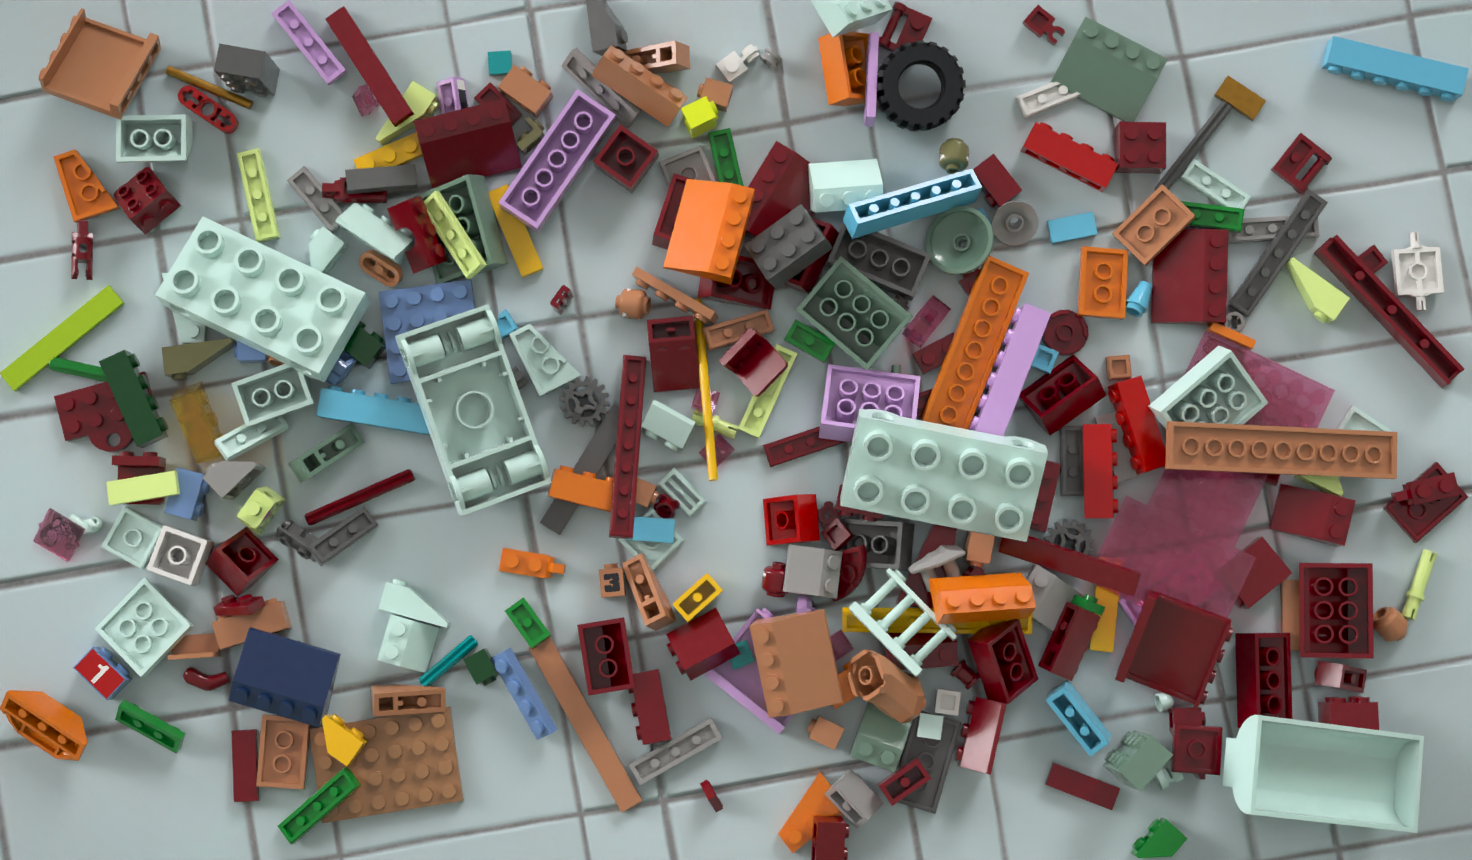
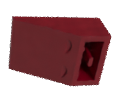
[647,316,700,393]

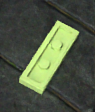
[106,471,180,506]

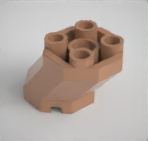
[847,650,926,723]

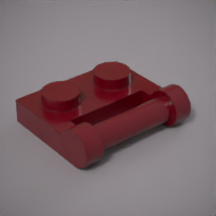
[879,2,932,52]
[1271,133,1332,195]

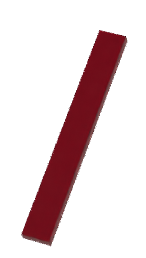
[609,355,646,539]
[763,389,932,467]

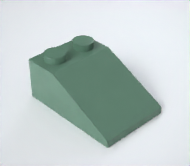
[849,701,912,773]

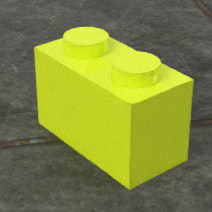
[681,96,719,139]

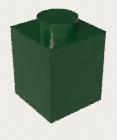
[463,648,499,686]

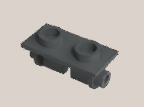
[276,519,318,562]

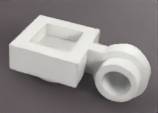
[716,44,760,84]

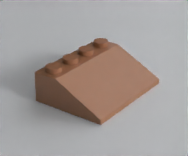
[750,609,843,718]

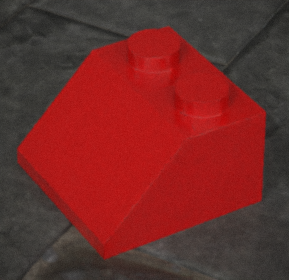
[763,494,820,546]

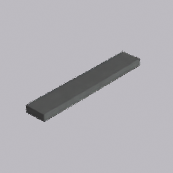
[1228,189,1328,317]
[540,404,619,535]

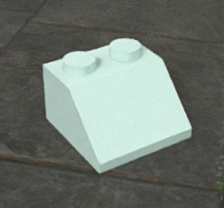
[642,400,696,451]
[377,614,440,673]

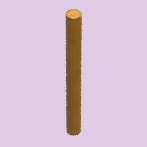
[166,66,254,110]

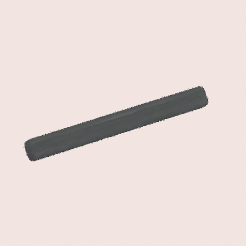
[1154,101,1232,191]

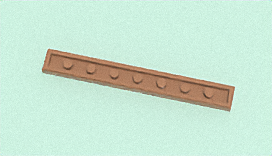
[529,637,642,812]

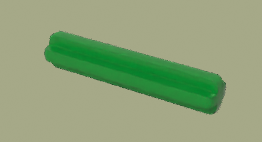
[49,357,107,382]

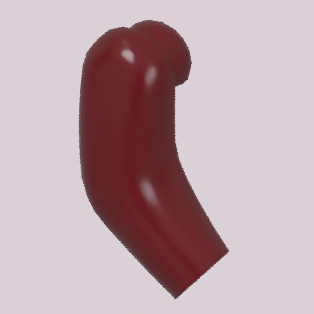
[183,667,230,691]

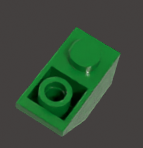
[1131,817,1188,858]

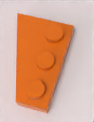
[778,772,843,853]

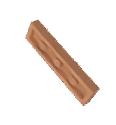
[632,266,718,324]

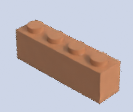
[591,45,688,127]

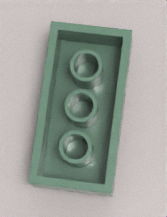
[1103,731,1173,791]

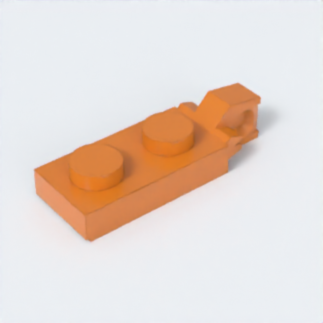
[499,548,566,579]

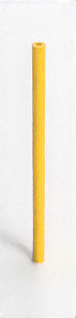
[694,299,718,481]

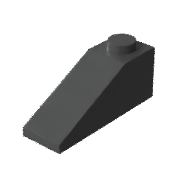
[586,0,628,56]

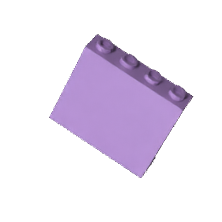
[705,608,794,734]

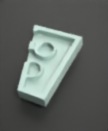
[509,324,582,397]

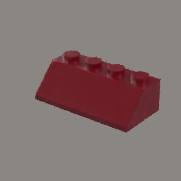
[1235,633,1293,728]

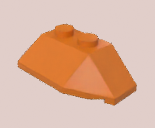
[0,690,88,761]

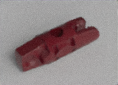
[71,220,93,280]

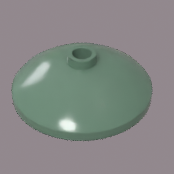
[925,206,994,275]

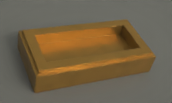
[1214,76,1266,121]

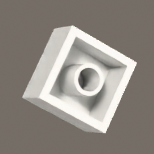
[147,525,214,586]

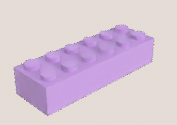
[498,89,616,234]
[968,303,1051,436]

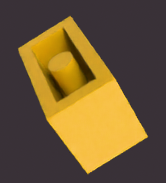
[672,573,723,622]

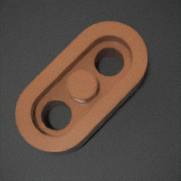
[359,250,403,287]

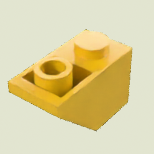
[322,714,367,766]

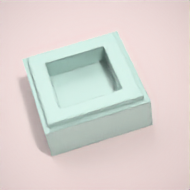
[916,713,944,740]

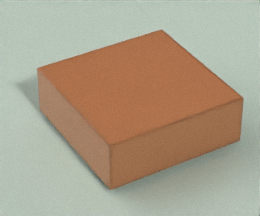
[1105,355,1132,380]

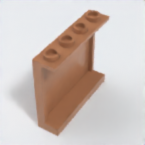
[39,8,161,120]

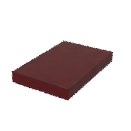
[1383,462,1468,543]

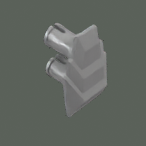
[908,545,966,592]

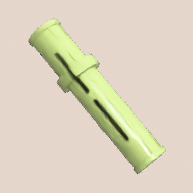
[1401,549,1437,621]

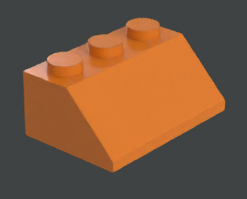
[818,32,878,106]

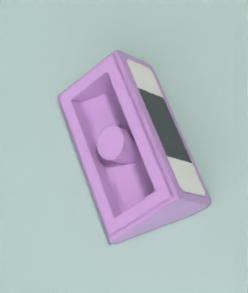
[436,77,469,114]

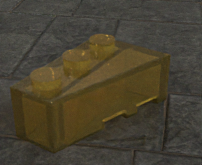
[169,381,224,465]

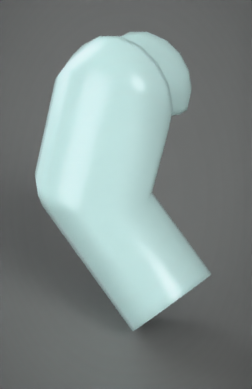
[68,513,102,535]

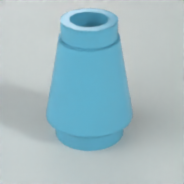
[1126,281,1153,317]

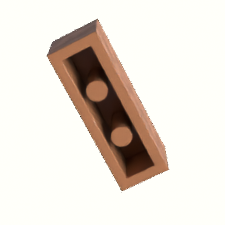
[212,598,292,650]

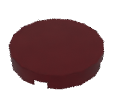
[1042,310,1089,356]

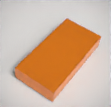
[1205,322,1256,351]

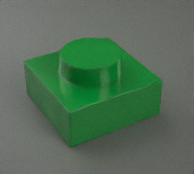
[1071,594,1105,616]

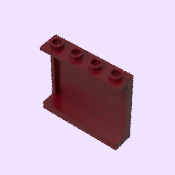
[1115,589,1234,711]

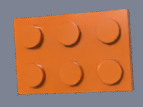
[1077,246,1128,320]

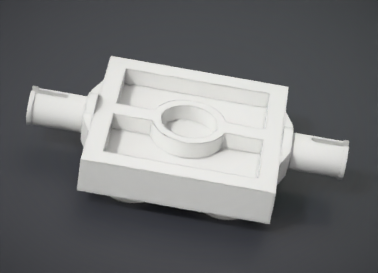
[1391,232,1444,311]

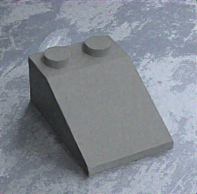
[1025,564,1088,632]

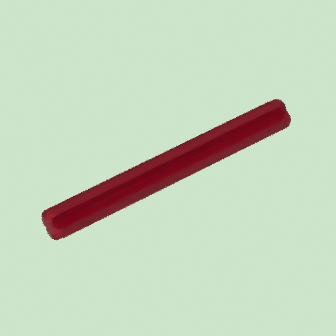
[304,469,415,526]

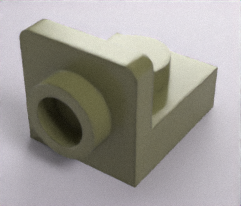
[516,116,545,156]

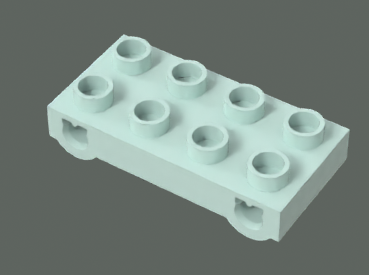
[155,216,371,382]
[395,304,552,515]
[840,408,1048,542]

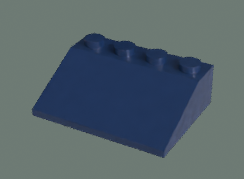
[229,627,341,727]

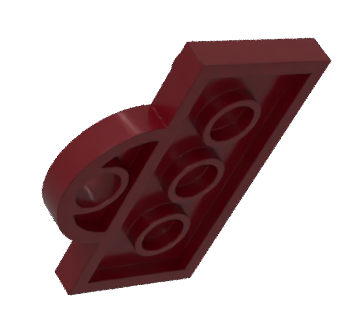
[54,371,152,452]

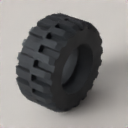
[877,40,966,132]

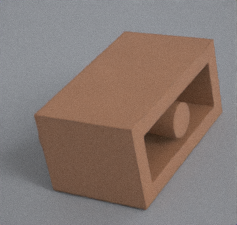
[498,65,553,118]
[962,530,995,567]

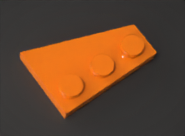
[53,149,120,223]

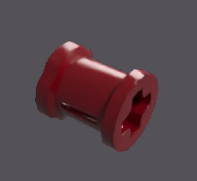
[950,659,980,690]

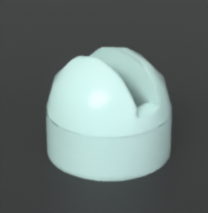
[1154,692,1174,712]

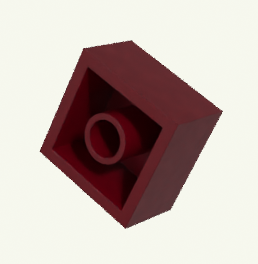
[1115,122,1166,174]
[593,124,659,193]
[1317,696,1379,730]

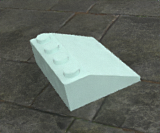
[1149,346,1268,428]

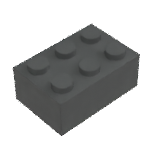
[214,43,280,98]
[744,204,833,289]

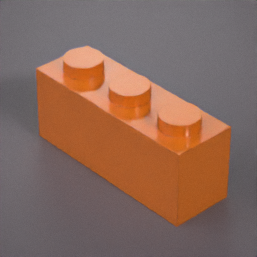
[547,465,613,512]

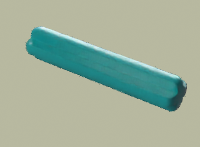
[419,635,478,687]

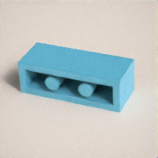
[1046,680,1111,756]

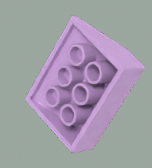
[818,364,921,442]

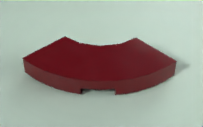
[832,545,867,602]

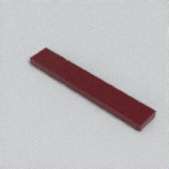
[325,6,414,127]
[998,536,1141,597]

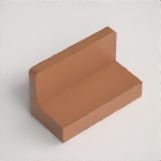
[167,633,221,660]

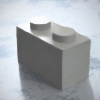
[825,769,883,828]

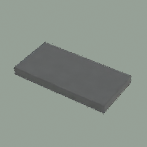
[898,710,962,814]

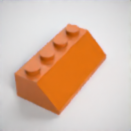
[929,573,1036,625]

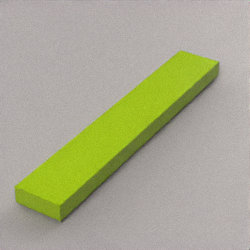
[0,285,125,392]

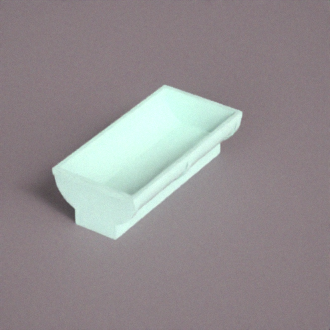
[1222,715,1424,833]

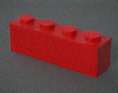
[1021,122,1118,193]
[1108,375,1166,475]
[1083,424,1118,518]

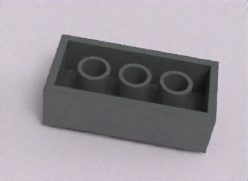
[826,223,932,301]

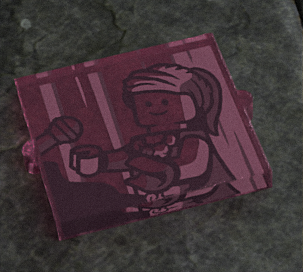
[33,508,85,562]

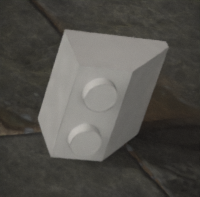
[203,461,266,501]
[783,545,843,599]

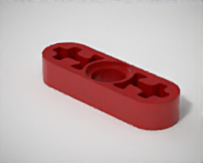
[178,86,239,134]

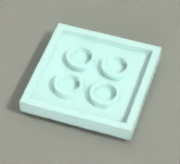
[95,577,194,678]

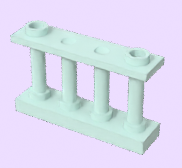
[849,568,957,678]

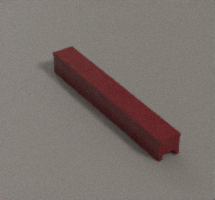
[1314,235,1465,388]

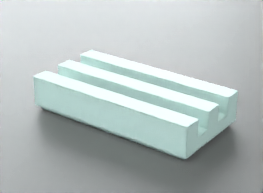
[658,468,707,517]

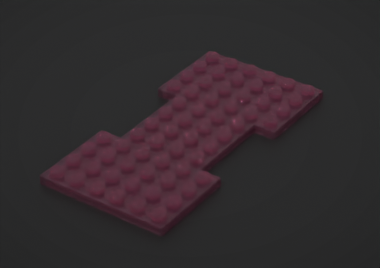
[1090,330,1335,618]

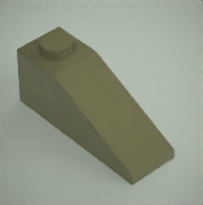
[161,338,237,381]

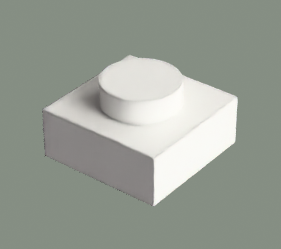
[934,689,961,716]

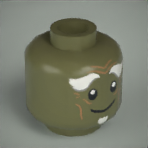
[939,138,969,174]

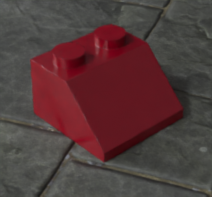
[205,527,279,597]

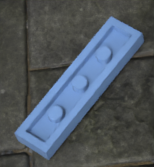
[490,648,557,740]

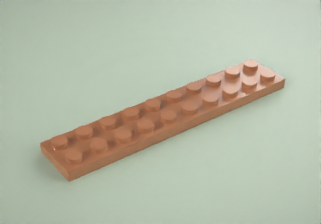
[1165,421,1397,479]

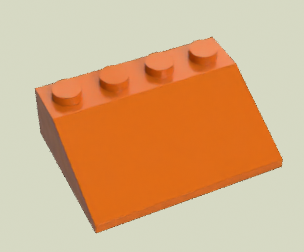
[663,179,755,285]

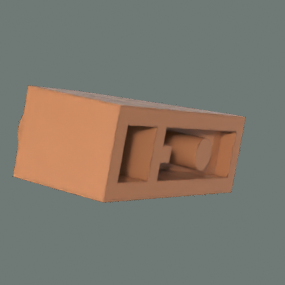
[623,41,690,73]
[622,553,676,631]
[371,684,446,717]

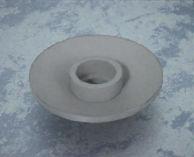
[992,201,1038,245]

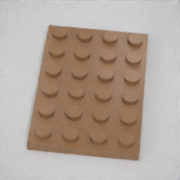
[309,706,464,823]

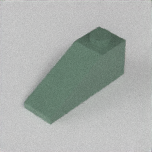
[288,423,365,483]

